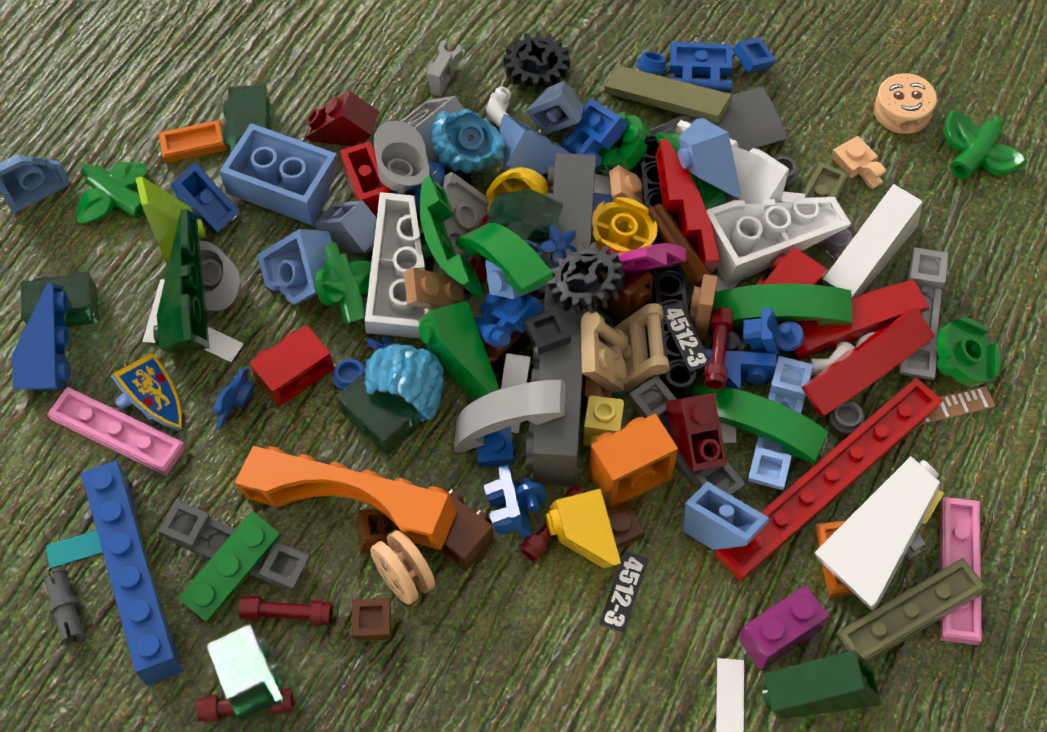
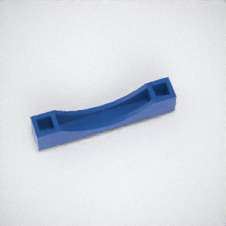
[81,460,184,685]

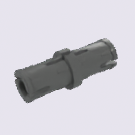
[42,567,86,645]

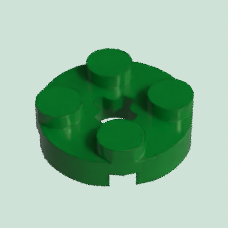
[597,113,650,176]
[936,317,1001,387]

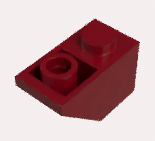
[305,90,378,146]
[665,393,727,471]

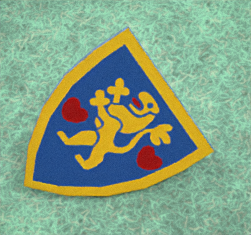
[110,353,182,430]

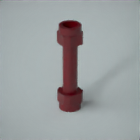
[704,307,734,390]
[519,484,588,562]
[239,596,333,626]
[196,687,294,722]

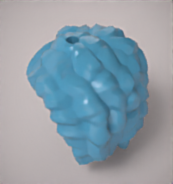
[431,109,506,174]
[365,344,444,422]

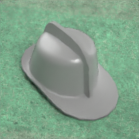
[374,121,430,195]
[199,241,241,311]

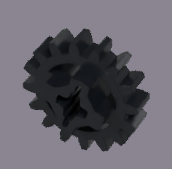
[504,32,570,93]
[547,242,626,315]

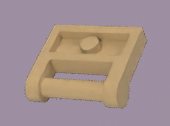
[613,304,669,392]
[581,311,629,393]

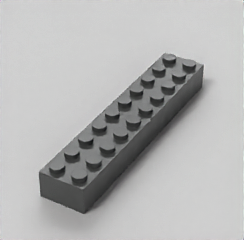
[526,153,596,486]

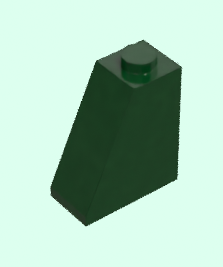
[762,650,882,719]

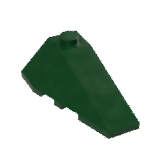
[153,209,210,353]

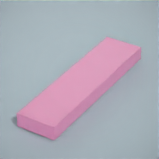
[47,386,186,476]
[940,497,982,645]

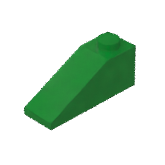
[418,301,499,401]

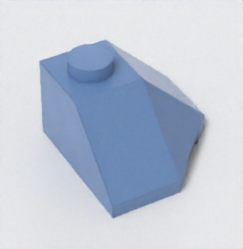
[499,114,572,175]
[678,118,741,197]
[0,154,71,214]
[258,229,332,305]

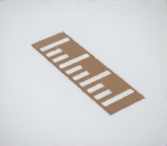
[920,386,996,425]

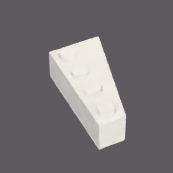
[365,192,430,339]

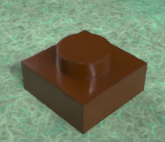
[607,502,645,549]
[351,598,391,641]

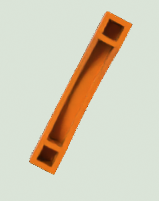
[235,446,457,550]

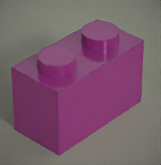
[739,585,829,671]

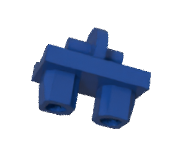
[743,307,804,364]
[484,464,547,538]

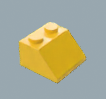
[546,488,621,568]

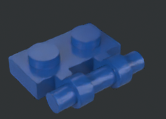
[670,42,732,92]
[562,99,629,167]
[474,293,545,347]

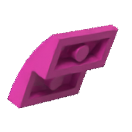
[618,243,686,275]

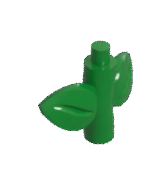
[944,110,1027,179]
[77,162,147,225]
[315,242,372,325]

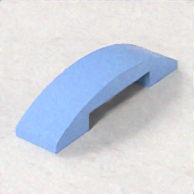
[748,356,813,490]

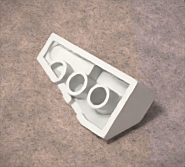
[676,120,789,204]
[706,197,851,285]

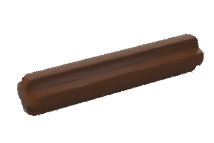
[648,204,711,287]

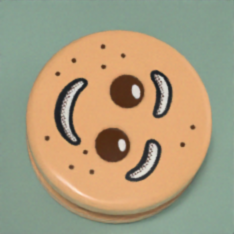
[874,73,937,134]
[371,530,435,605]

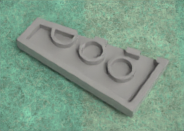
[433,172,489,301]

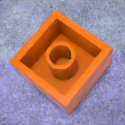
[589,413,678,510]

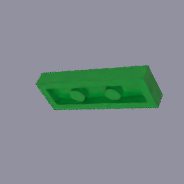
[178,511,282,623]

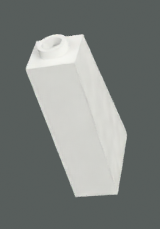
[823,184,923,298]
[814,457,940,611]

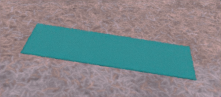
[46,530,102,568]

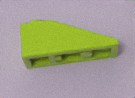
[135,177,207,262]

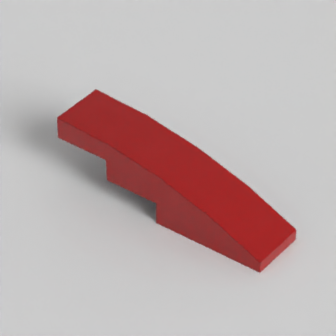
[655,139,720,273]
[794,279,930,361]
[801,307,935,417]

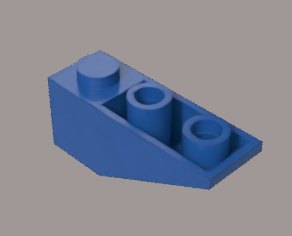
[12,283,71,390]

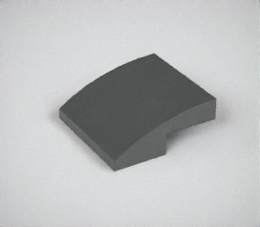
[709,86,787,151]

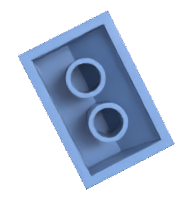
[219,123,338,225]

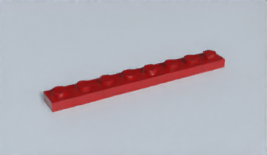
[715,377,943,582]

